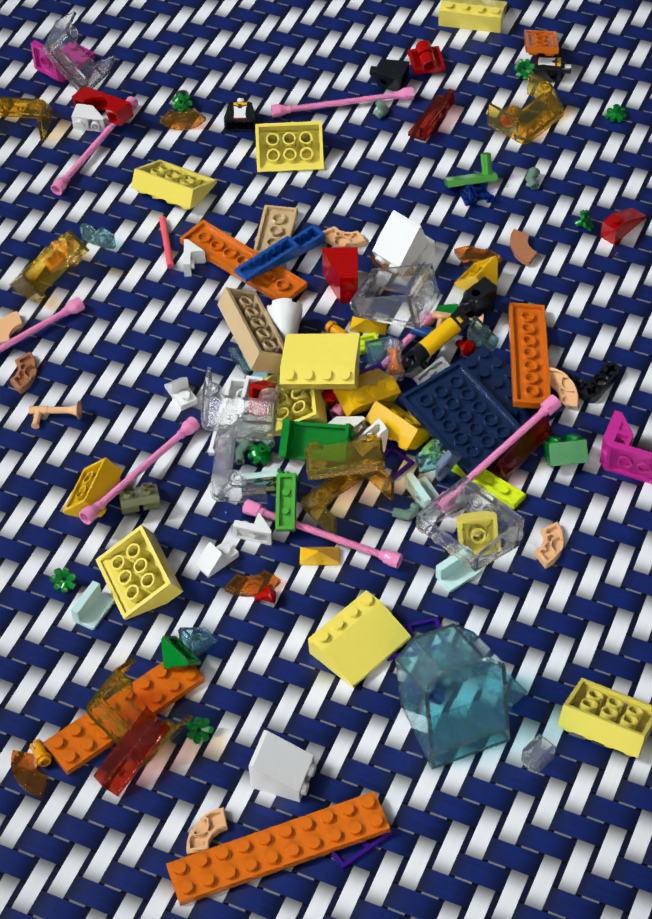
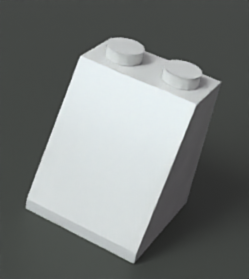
[372,210,429,275]
[249,730,317,802]

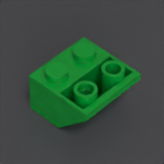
[541,433,589,467]

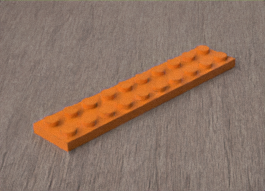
[166,791,391,906]

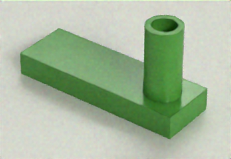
[444,152,498,188]
[275,473,297,532]

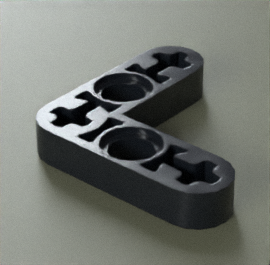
[557,362,620,403]

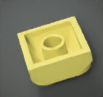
[455,511,500,556]

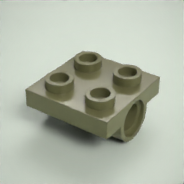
[119,483,161,515]

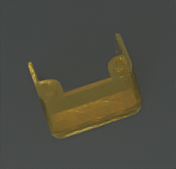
[487,72,564,144]
[0,96,53,142]
[9,229,89,302]
[304,433,386,480]
[301,459,394,535]
[86,658,193,766]

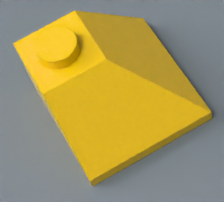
[454,256,498,291]

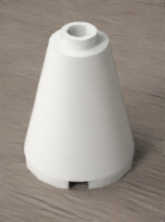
[267,298,303,343]

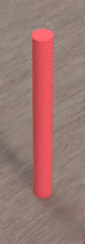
[159,216,174,269]

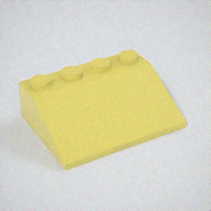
[438,0,508,33]
[255,121,324,173]
[131,159,217,210]
[279,333,361,390]
[264,374,327,437]
[95,525,183,620]
[308,590,411,688]
[557,678,652,758]

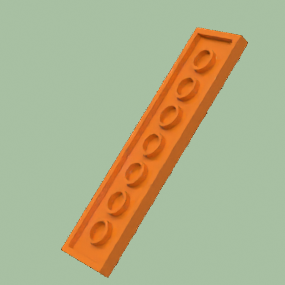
[179,220,307,300]
[508,302,551,409]
[43,662,205,775]

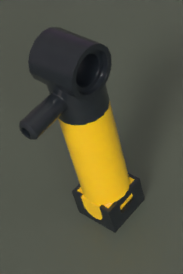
[399,308,471,373]

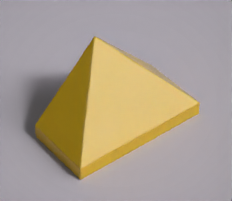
[350,316,388,335]
[300,547,340,565]

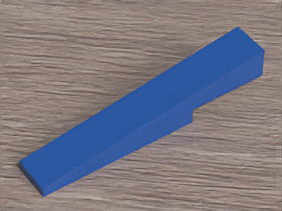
[234,224,325,282]

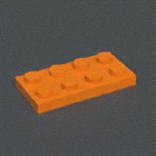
[524,30,559,56]

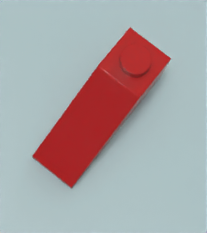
[600,208,646,245]

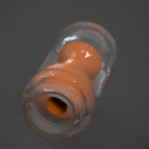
[385,338,406,381]

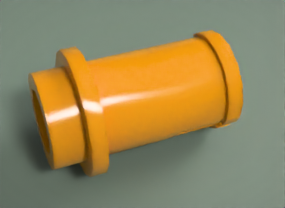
[325,320,348,333]
[29,739,52,767]

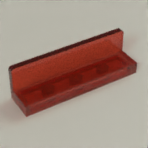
[408,88,455,142]
[490,416,552,480]
[94,707,172,796]

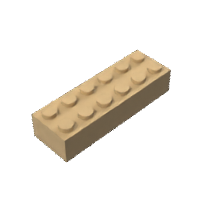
[217,287,284,375]

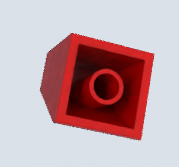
[322,247,358,303]

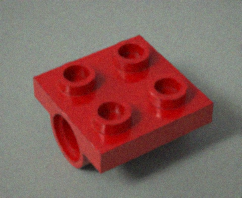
[408,40,445,75]

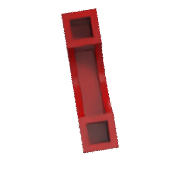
[72,86,134,126]

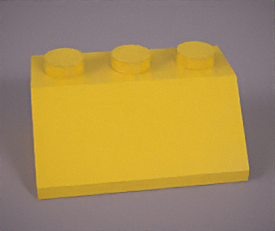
[332,368,401,416]
[366,400,431,451]
[63,457,123,518]

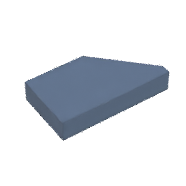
[435,450,462,482]

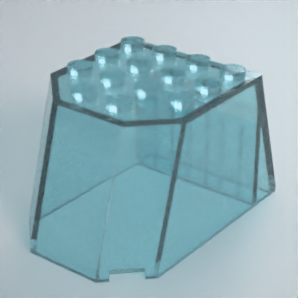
[395,623,510,770]

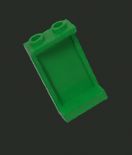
[279,419,356,464]

